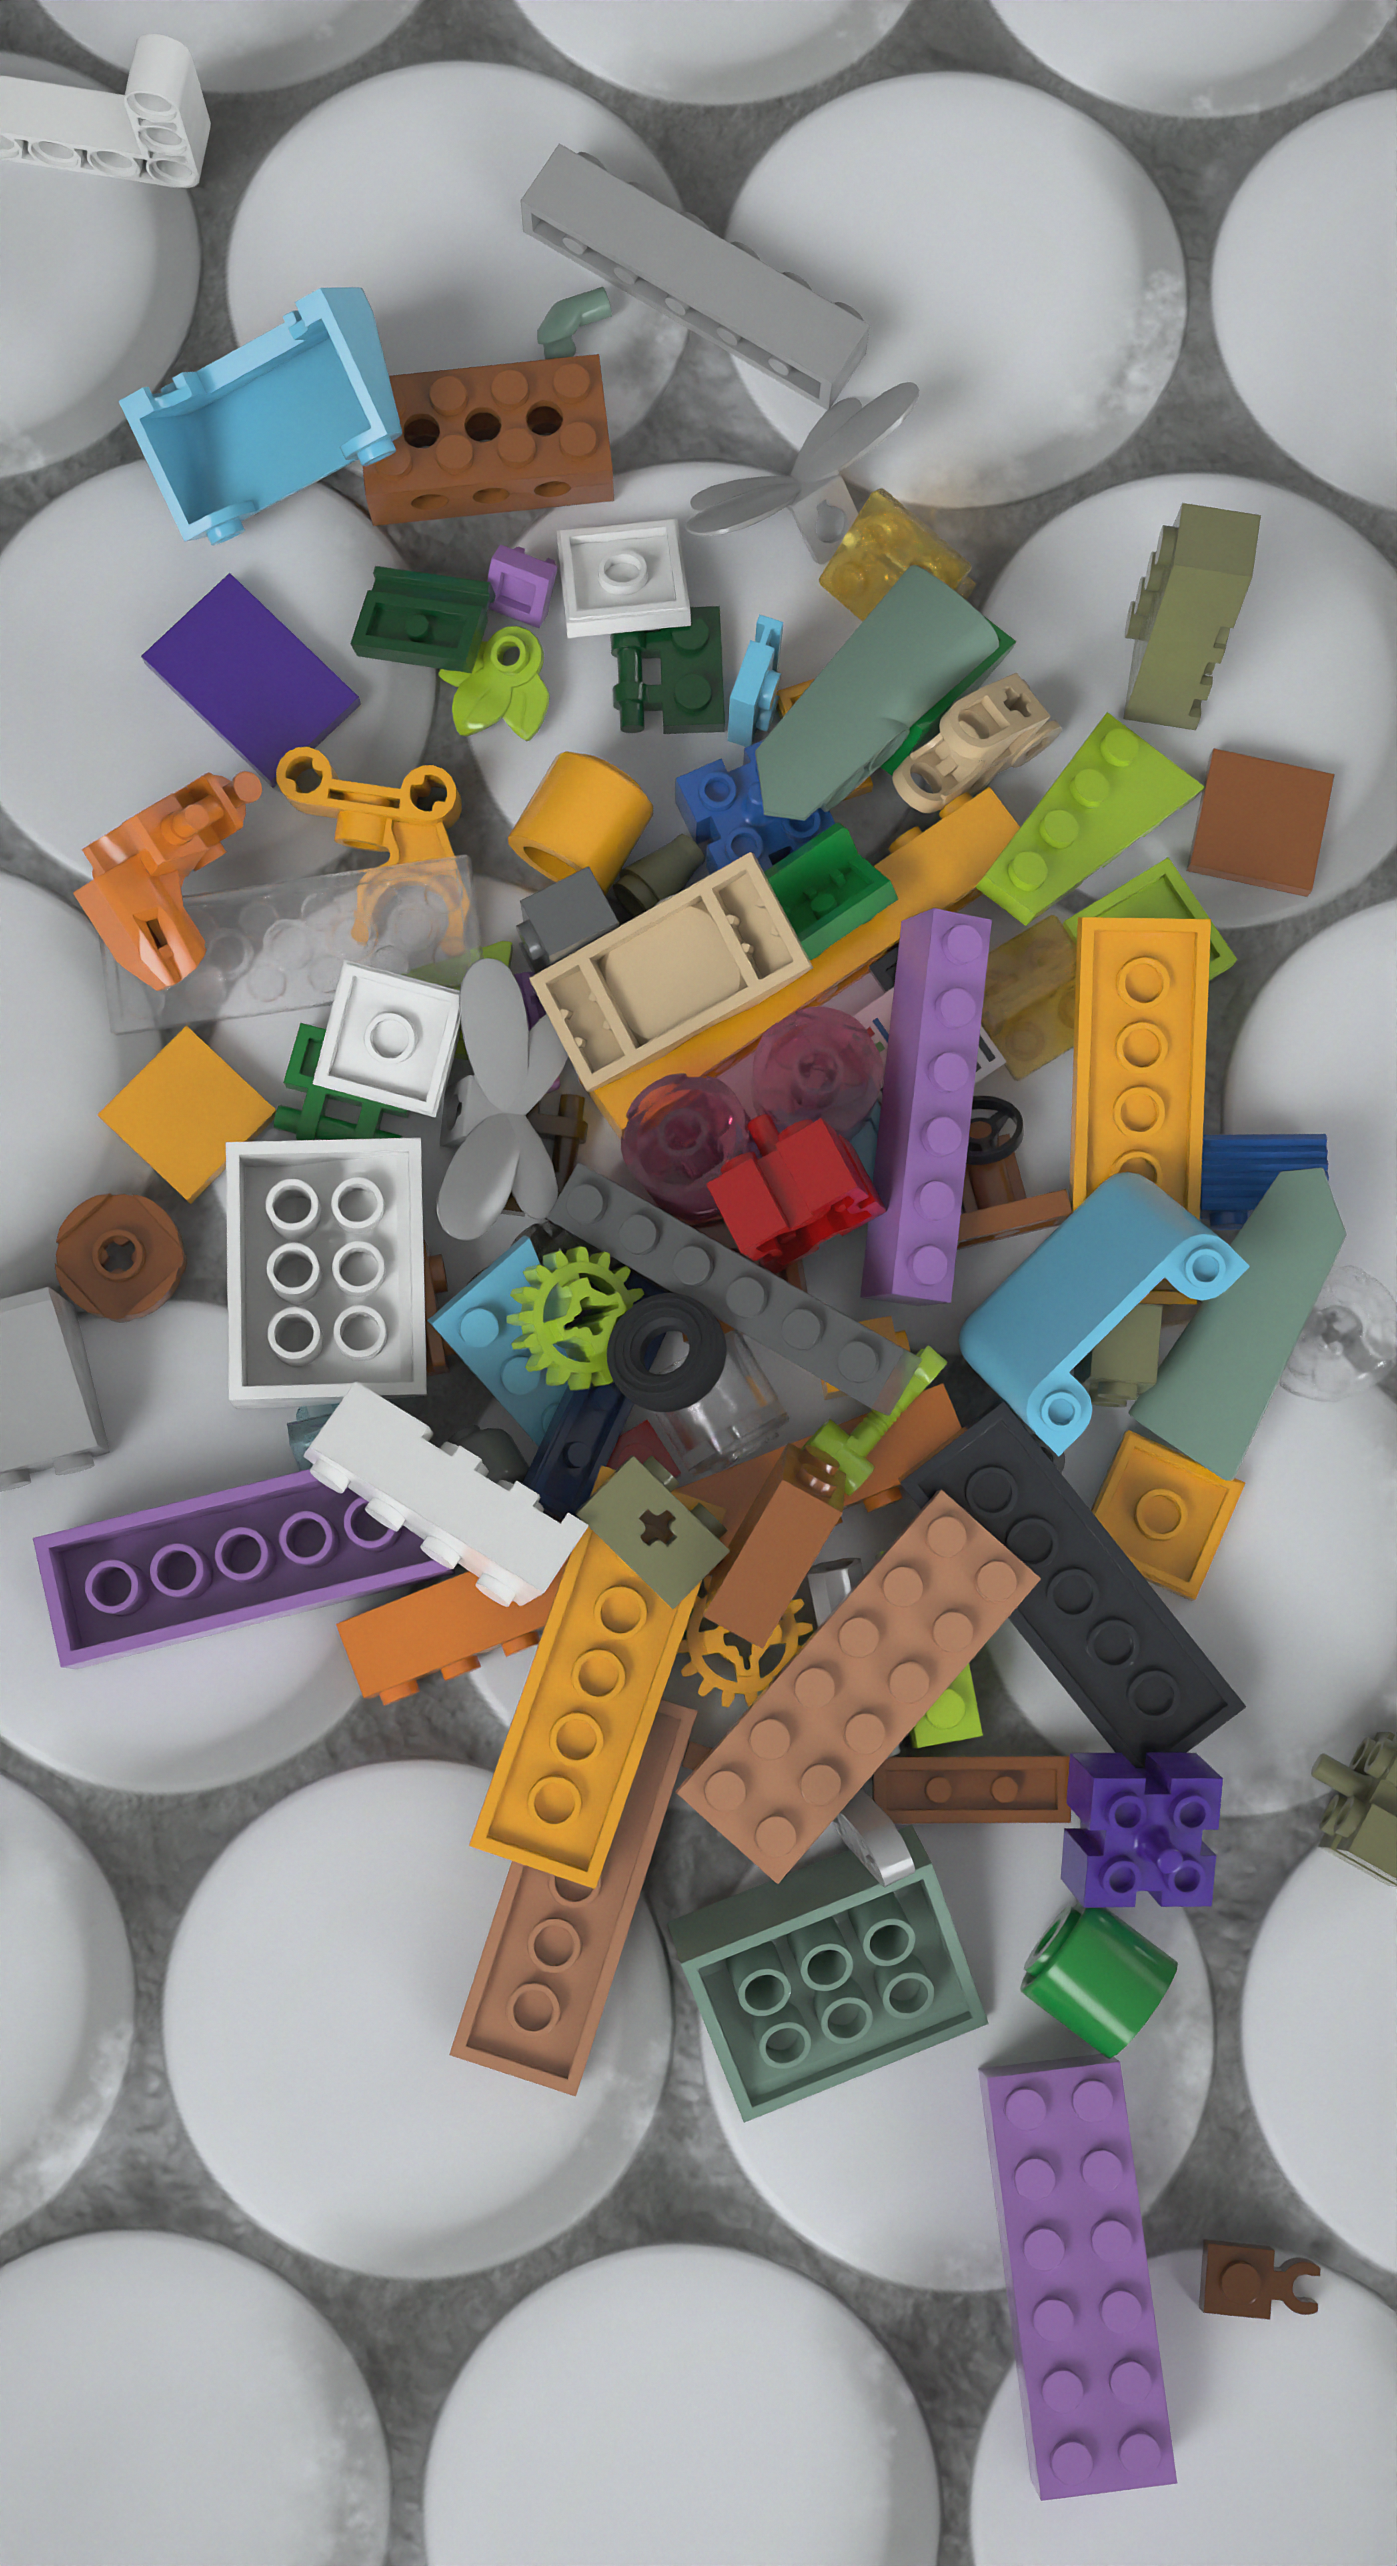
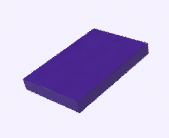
[141,573,361,788]

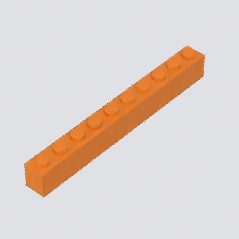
[336,1383,962,1706]

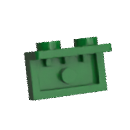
[764,822,898,960]

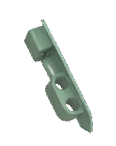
[755,565,999,821]
[1128,1167,1347,1481]

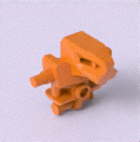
[73,771,262,991]

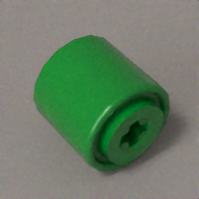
[1020,1902,1178,2059]

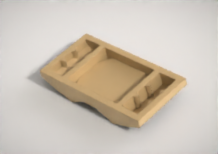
[529,852,813,1092]

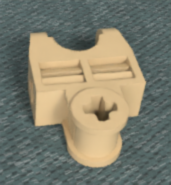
[892,673,1062,813]

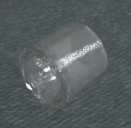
[653,1329,791,1477]

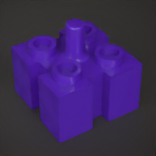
[1060,1753,1223,1908]

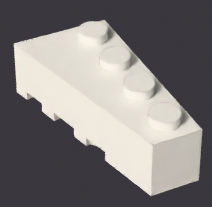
[303,1381,589,1607]

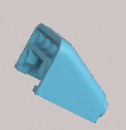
[119,287,402,546]
[958,1172,1250,1456]

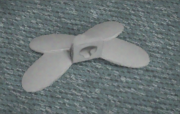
[686,382,920,565]
[437,958,568,1240]

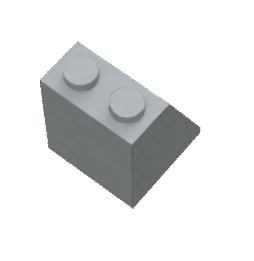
[0,1287,110,1492]

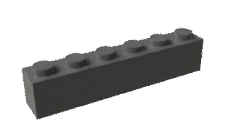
[547,1162,922,1416]

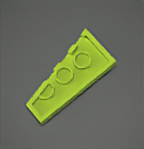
[975,712,1205,926]

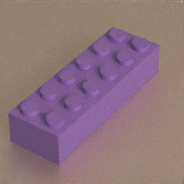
[33,1469,455,1669]
[978,2054,1177,2501]

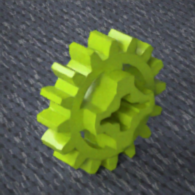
[507,1247,644,1390]

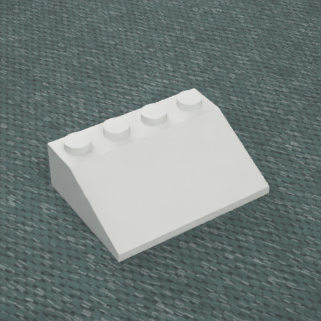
[226,1138,427,1409]

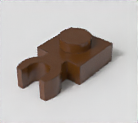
[1199,2239,1321,2320]

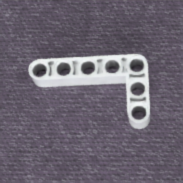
[0,34,211,188]

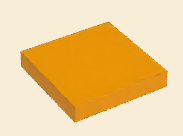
[97,1025,277,1204]
[1091,1430,1245,1601]

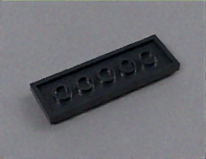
[898,1398,1246,1768]

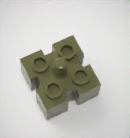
[1311,1732,1397,1887]

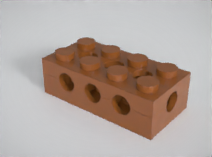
[362,354,614,526]

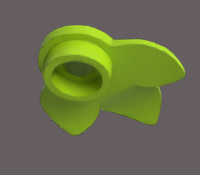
[438,626,550,741]

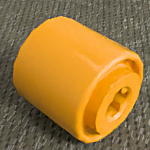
[508,751,653,896]

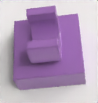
[487,544,558,628]

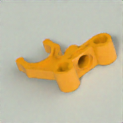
[276,747,474,958]

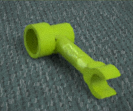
[801,1345,948,1496]

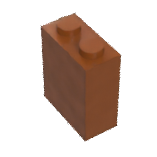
[703,1442,846,1649]

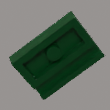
[350,566,496,674]

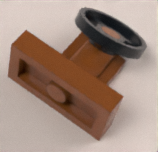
[957,1096,1073,1250]

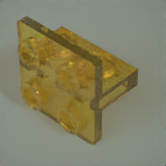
[819,488,977,622]
[981,915,1077,1081]

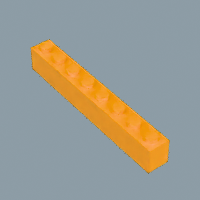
[579,787,1020,1143]

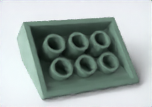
[667,1825,989,2123]

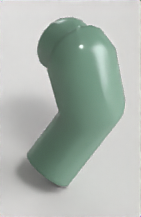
[537,287,612,359]

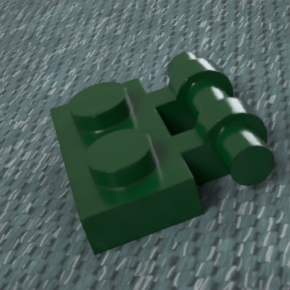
[610,606,725,734]

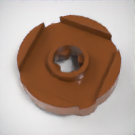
[55,1193,187,1323]

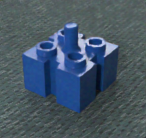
[675,739,835,875]

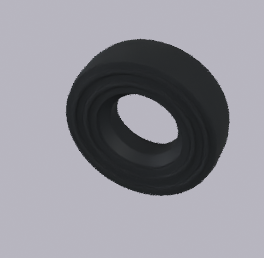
[607,1293,727,1412]

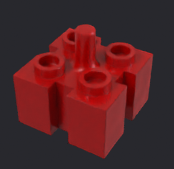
[706,1114,887,1274]

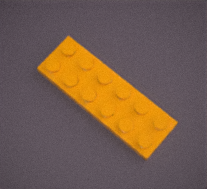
[1069,917,1211,1304]
[469,1465,727,1889]

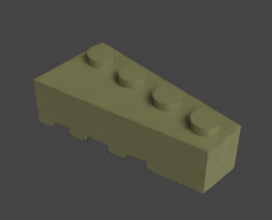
[1123,503,1261,731]

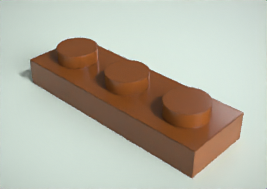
[872,1756,1071,1824]

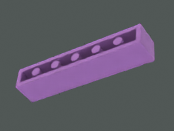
[860,908,992,1306]

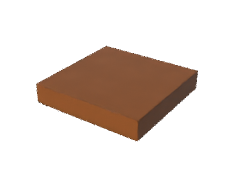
[1186,748,1335,897]

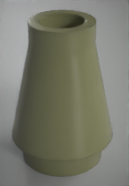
[613,834,705,918]

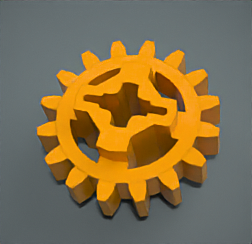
[677,1575,813,1708]

